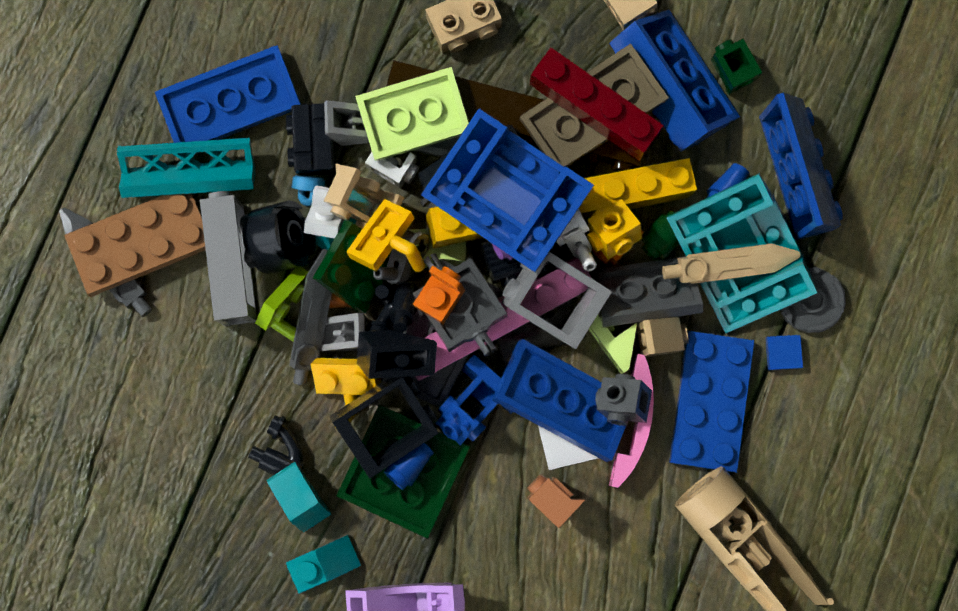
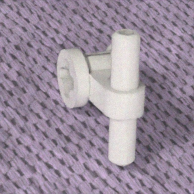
[557,209,597,272]

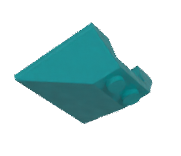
[667,174,818,334]

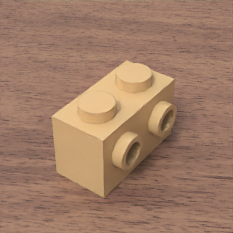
[425,0,502,53]

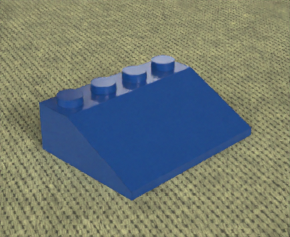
[759,93,843,241]

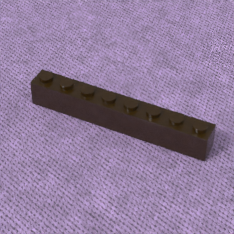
[386,60,641,172]

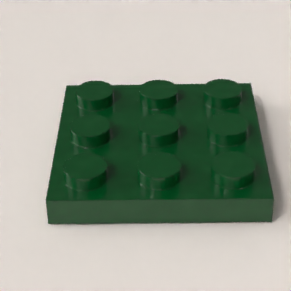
[336,404,470,539]

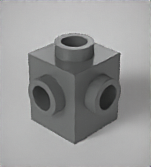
[595,374,652,426]

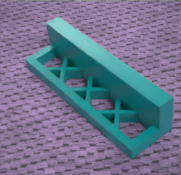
[117,138,256,198]

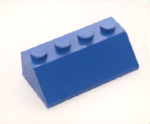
[609,9,740,152]

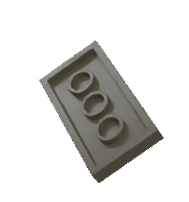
[519,43,668,167]

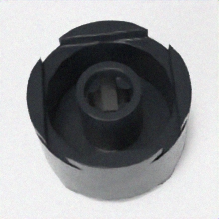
[240,200,316,274]

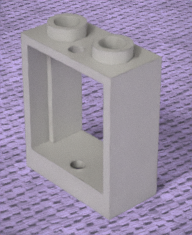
[502,252,612,349]

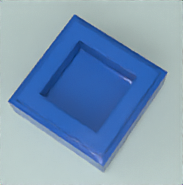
[765,335,803,370]

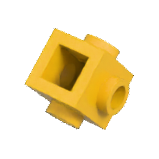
[587,199,642,259]

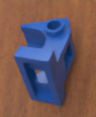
[436,355,513,446]

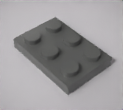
[591,256,703,327]

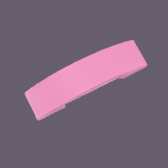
[609,354,654,488]

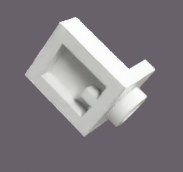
[365,152,419,189]
[304,186,344,238]

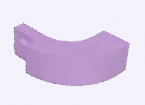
[345,583,465,611]

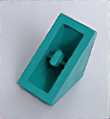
[267,462,331,533]

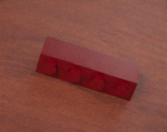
[529,47,663,161]

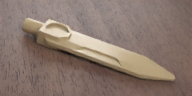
[662,243,801,284]

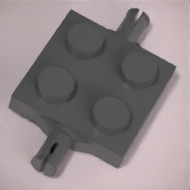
[413,253,507,356]

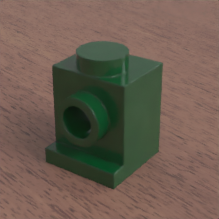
[711,39,762,95]

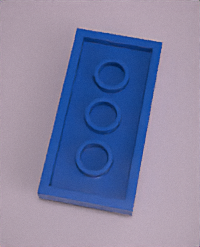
[155,45,301,143]
[669,331,754,473]
[492,339,626,462]

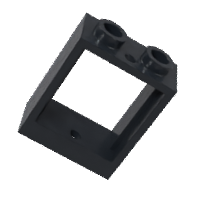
[330,377,438,479]

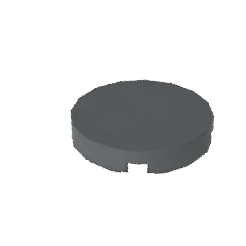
[780,267,846,333]

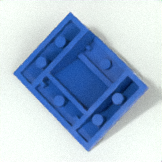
[421,109,594,273]

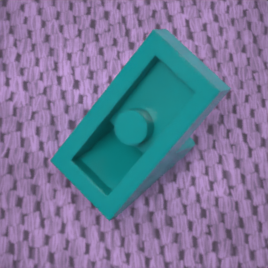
[286,535,361,594]

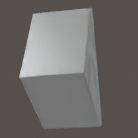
[324,100,369,146]
[320,313,367,352]

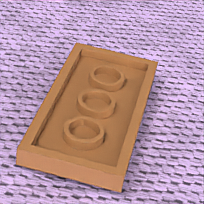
[64,193,206,297]

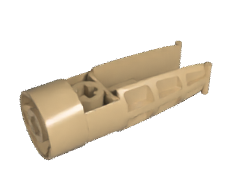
[675,466,834,611]

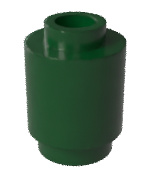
[641,210,680,260]

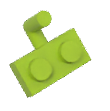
[255,267,308,342]

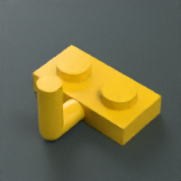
[346,199,426,272]
[311,358,381,428]

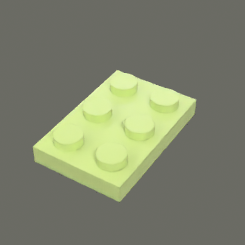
[355,67,469,162]

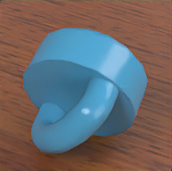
[292,175,326,206]

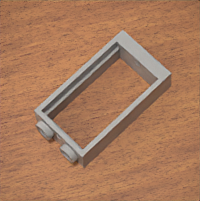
[200,191,257,326]

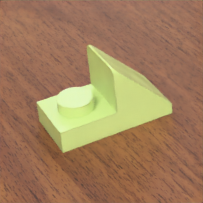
[589,315,637,374]

